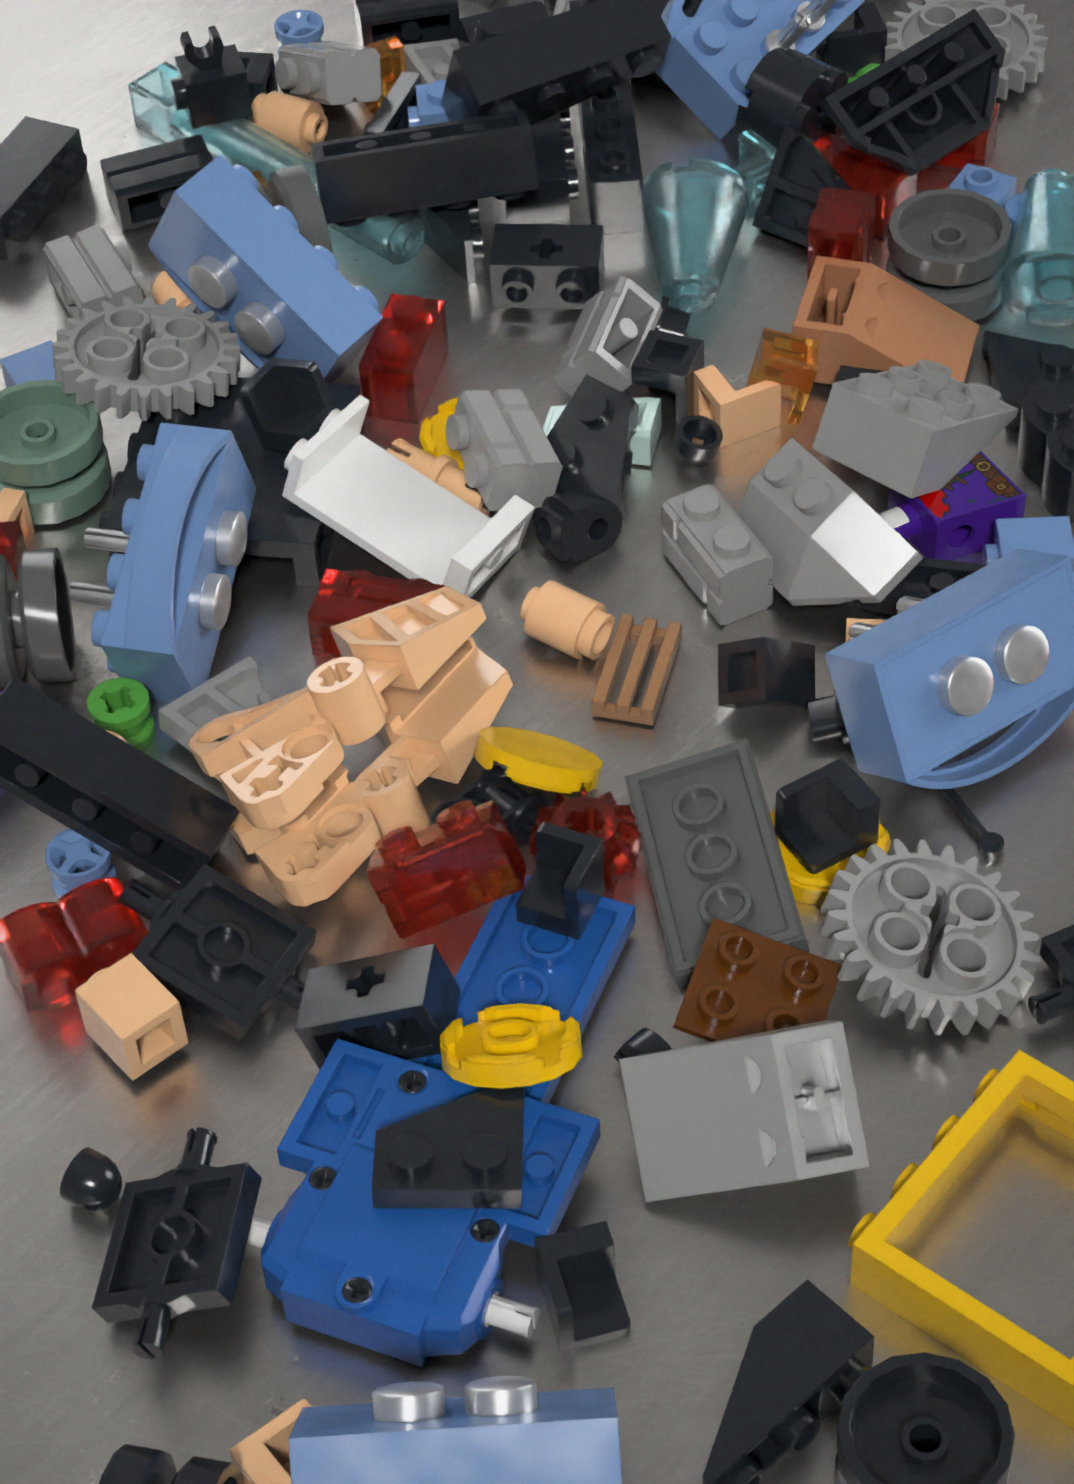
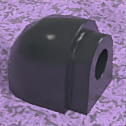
[533,491,623,563]

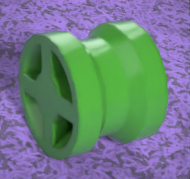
[87,677,156,752]

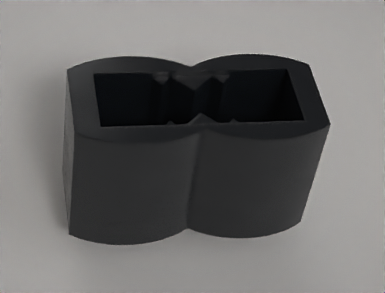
[1017,388,1074,523]

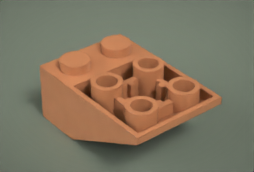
[791,256,980,385]

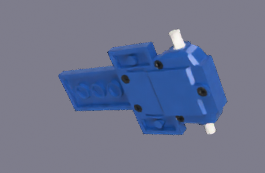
[247,870,636,1367]

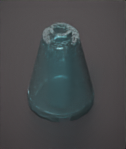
[641,158,749,315]
[1000,168,1074,326]

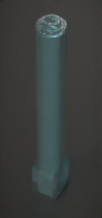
[128,61,425,265]

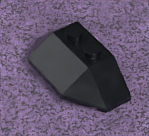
[821,9,1006,177]

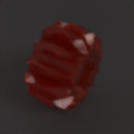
[529,786,642,894]

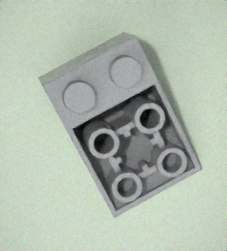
[812,360,1019,498]
[618,1020,870,1202]

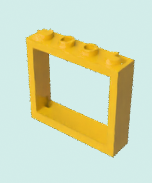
[848,1050,1074,1429]

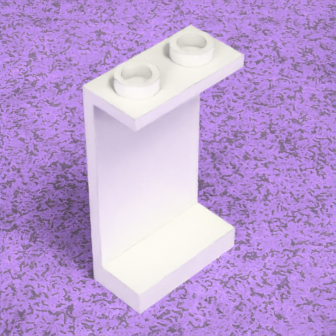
[282,395,535,598]

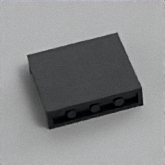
[99,377,365,587]

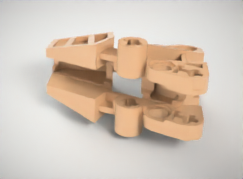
[188,586,513,907]

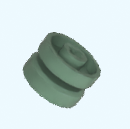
[0,380,111,525]

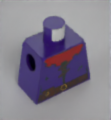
[879,451,1026,561]

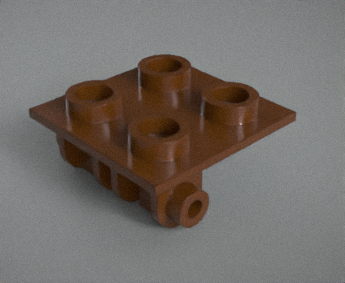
[673,918,842,1042]

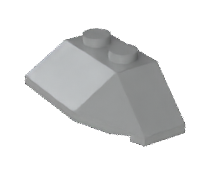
[738,437,923,606]

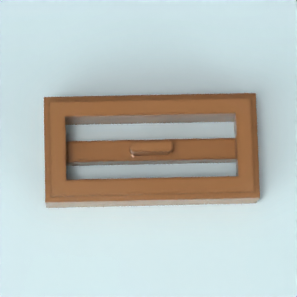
[592,613,682,726]

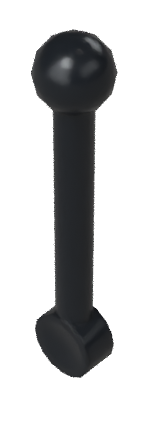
[937,764,1004,860]

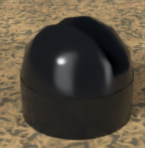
[674,415,723,467]
[60,1147,122,1212]

